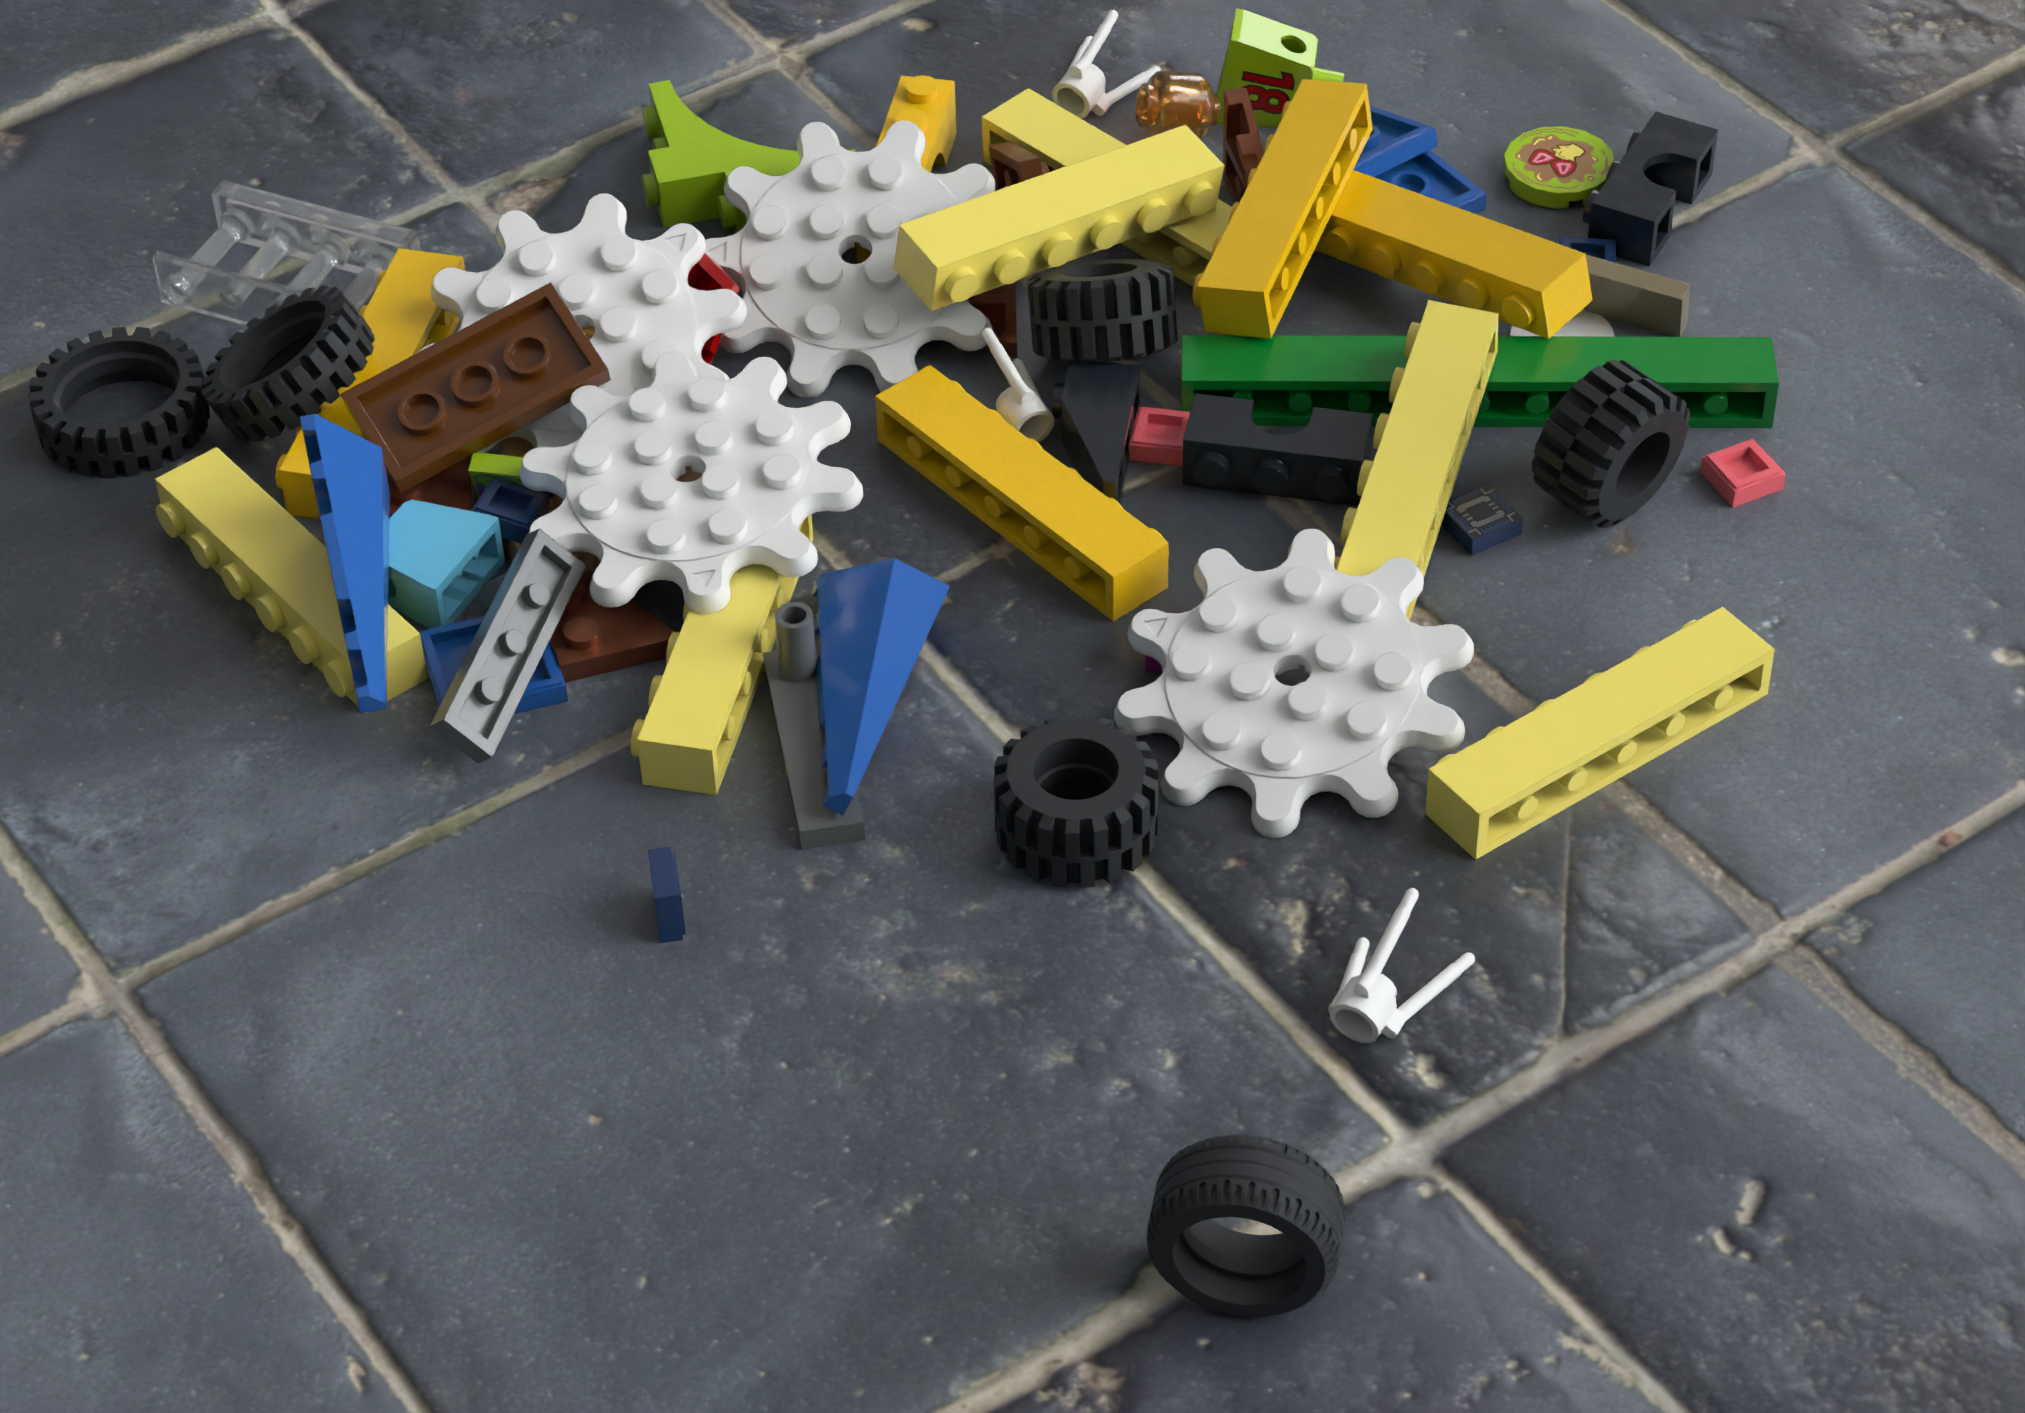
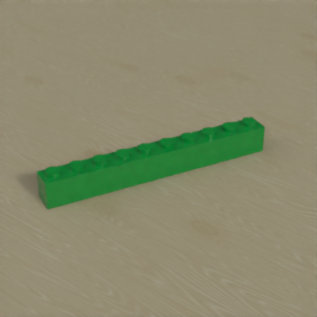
[1181,335,1779,428]

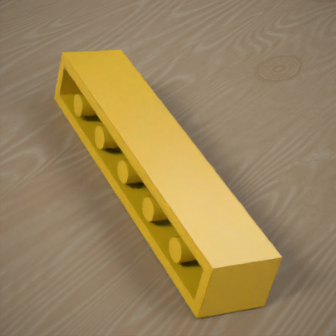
[1193,79,1373,339]
[1315,170,1593,339]
[275,248,465,520]
[875,365,1169,622]

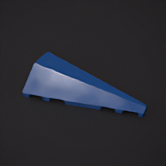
[300,414,390,714]
[812,558,950,815]

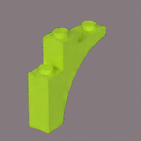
[641,80,856,234]

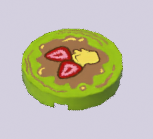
[1503,126,1614,209]

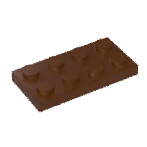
[341,282,611,494]

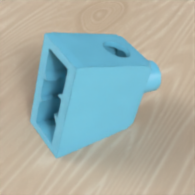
[388,500,505,629]

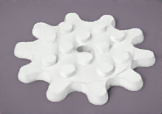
[705,120,995,398]
[419,193,747,453]
[519,351,863,614]
[1114,529,1474,838]

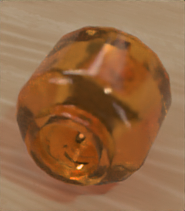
[1135,71,1220,140]

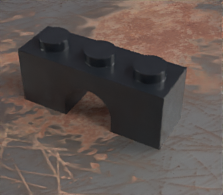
[1583,112,1718,266]
[1182,393,1373,506]

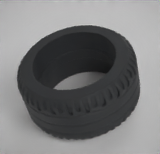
[1147,1134,1346,1317]

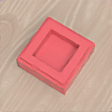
[1129,407,1190,466]
[1700,438,1786,508]

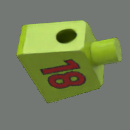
[1212,8,1344,128]

